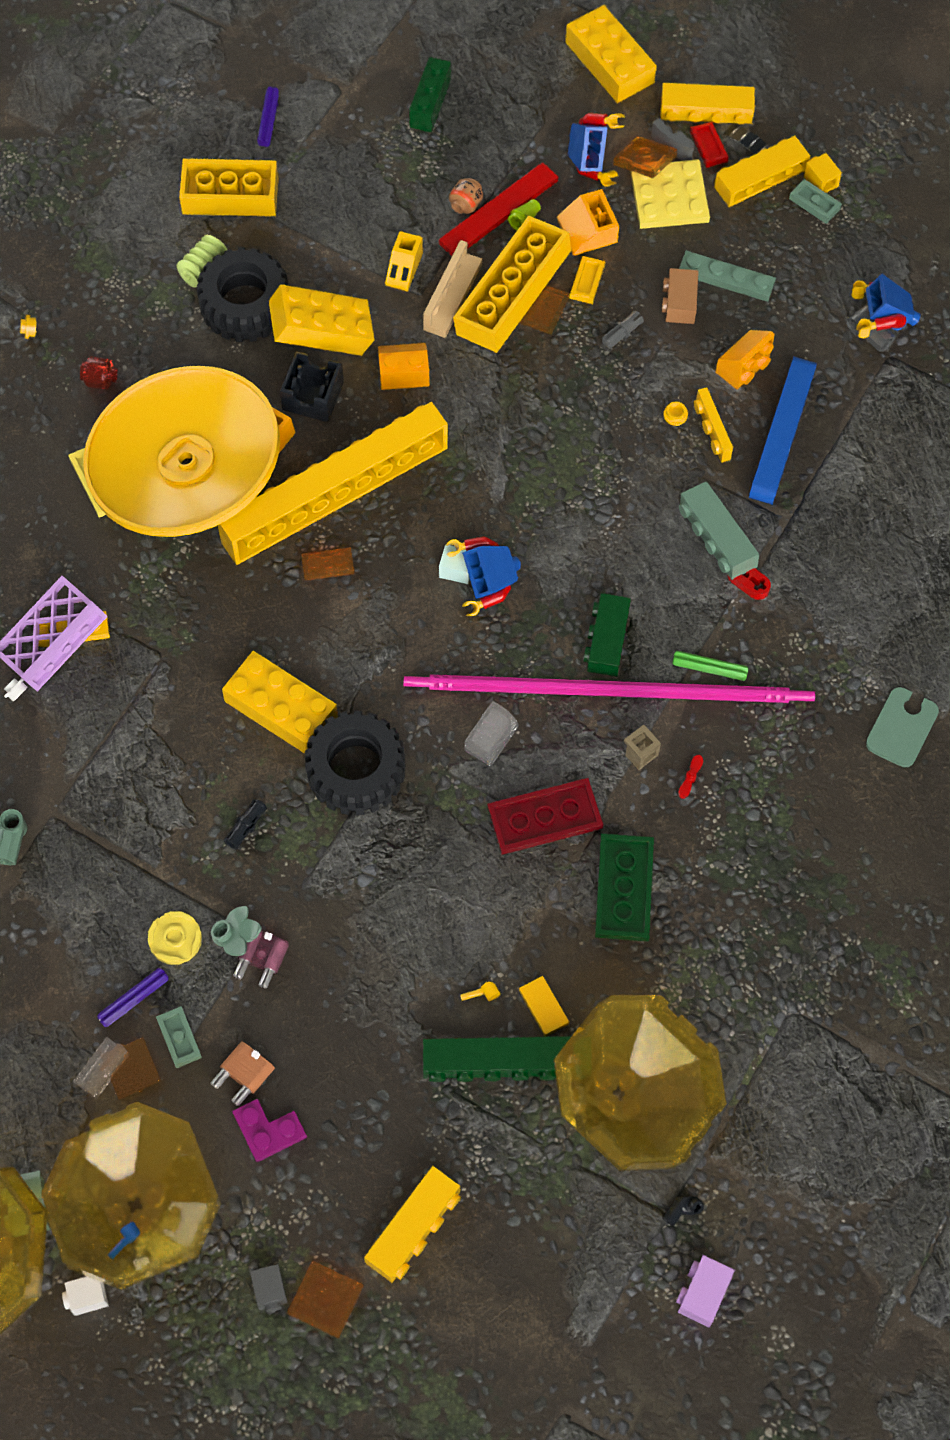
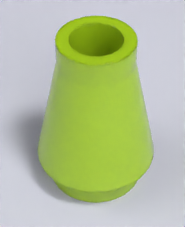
[508,199,541,231]

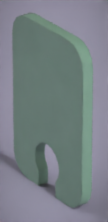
[866,687,939,767]

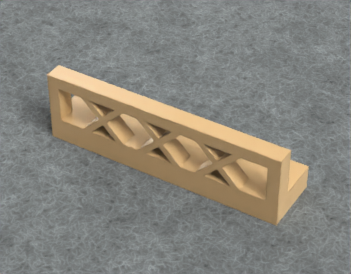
[423,240,482,338]

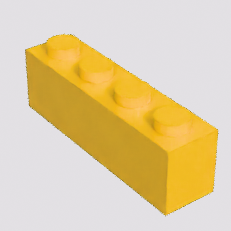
[661,83,755,124]
[714,136,810,207]
[364,1166,461,1283]

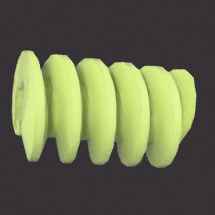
[177,235,227,287]

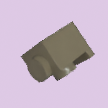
[624,725,661,770]

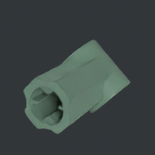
[0,809,27,866]

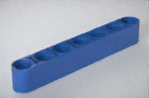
[749,357,817,505]

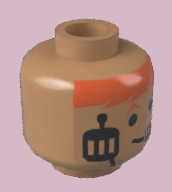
[449,178,483,214]

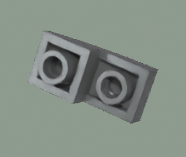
[651,118,694,161]

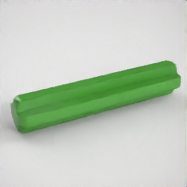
[673,651,748,681]

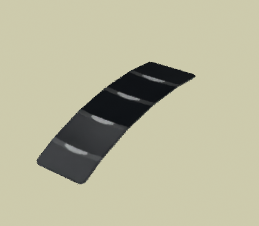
[723,123,770,155]

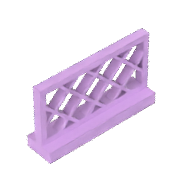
[0,576,108,692]

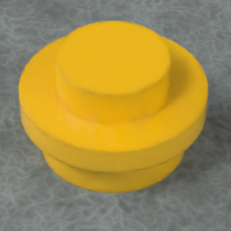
[20,315,36,339]
[663,402,688,426]

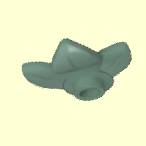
[211,906,262,956]

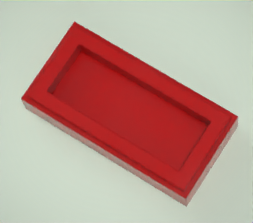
[690,122,729,168]

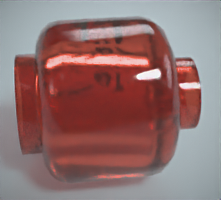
[80,356,118,390]

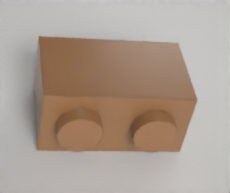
[662,268,698,324]

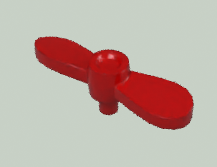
[678,755,703,799]

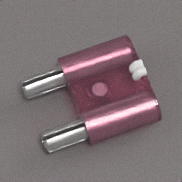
[234,931,289,988]

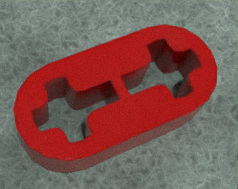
[727,568,771,600]

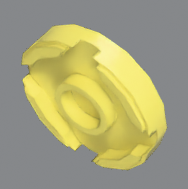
[148,911,202,965]

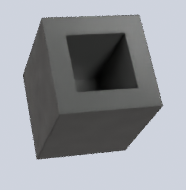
[250,1264,288,1312]

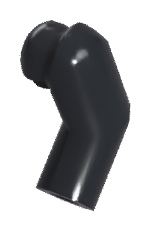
[662,1196,704,1226]

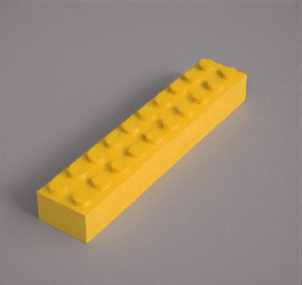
[218,402,448,565]

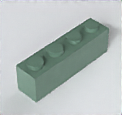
[679,481,759,580]

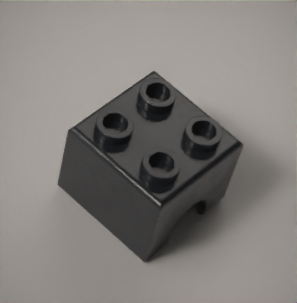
[280,351,344,422]

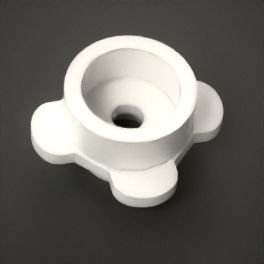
[4,678,27,701]

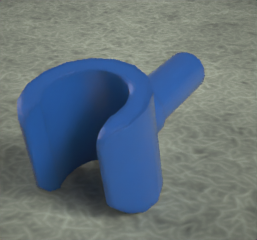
[108,1221,140,1259]

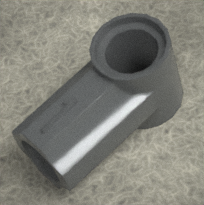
[846,305,895,352]

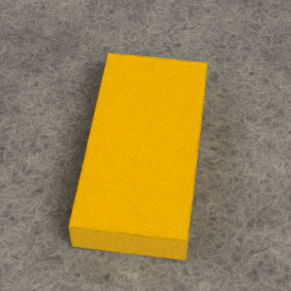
[570,256,605,304]
[519,976,569,1037]

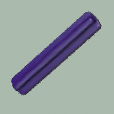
[257,87,279,147]
[97,968,169,1027]

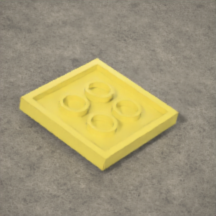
[630,160,710,229]

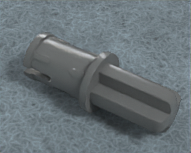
[602,310,644,349]

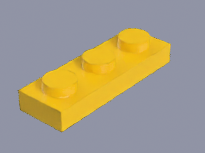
[694,387,733,463]

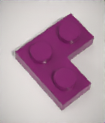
[232,1099,307,1163]

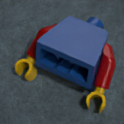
[568,113,625,187]
[852,274,920,338]
[445,537,521,616]

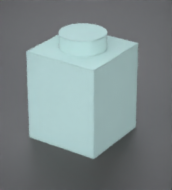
[439,544,470,584]

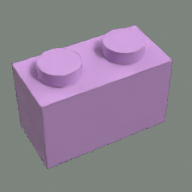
[676,1255,735,1327]

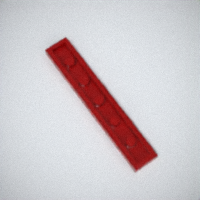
[439,162,558,256]

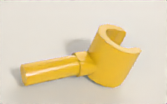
[460,982,500,1001]

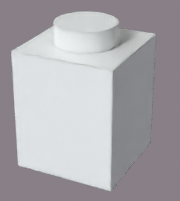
[62,1273,109,1316]

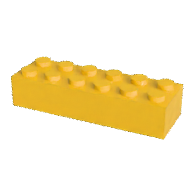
[453,216,571,353]

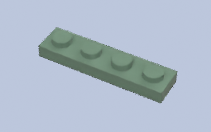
[679,251,776,302]

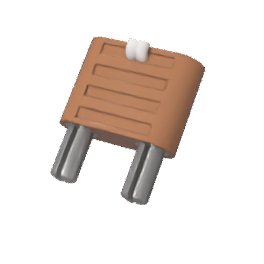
[211,1041,275,1106]

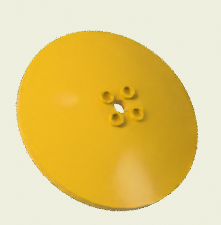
[83,366,280,537]

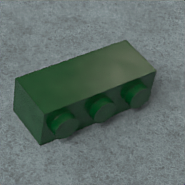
[409,57,451,133]
[584,593,631,677]

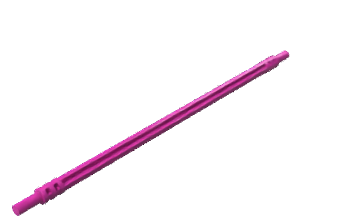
[404,674,815,703]

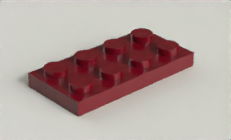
[487,778,603,855]

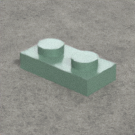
[789,179,842,224]
[156,1006,202,1069]

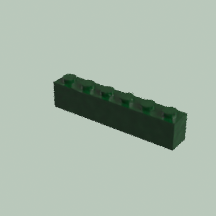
[423,1036,590,1082]

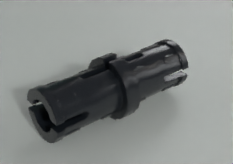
[223,798,267,850]

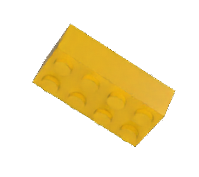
[566,5,656,103]
[179,159,278,216]
[269,284,374,356]
[222,651,338,754]

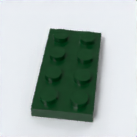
[595,834,654,942]

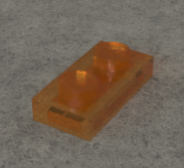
[301,547,355,580]

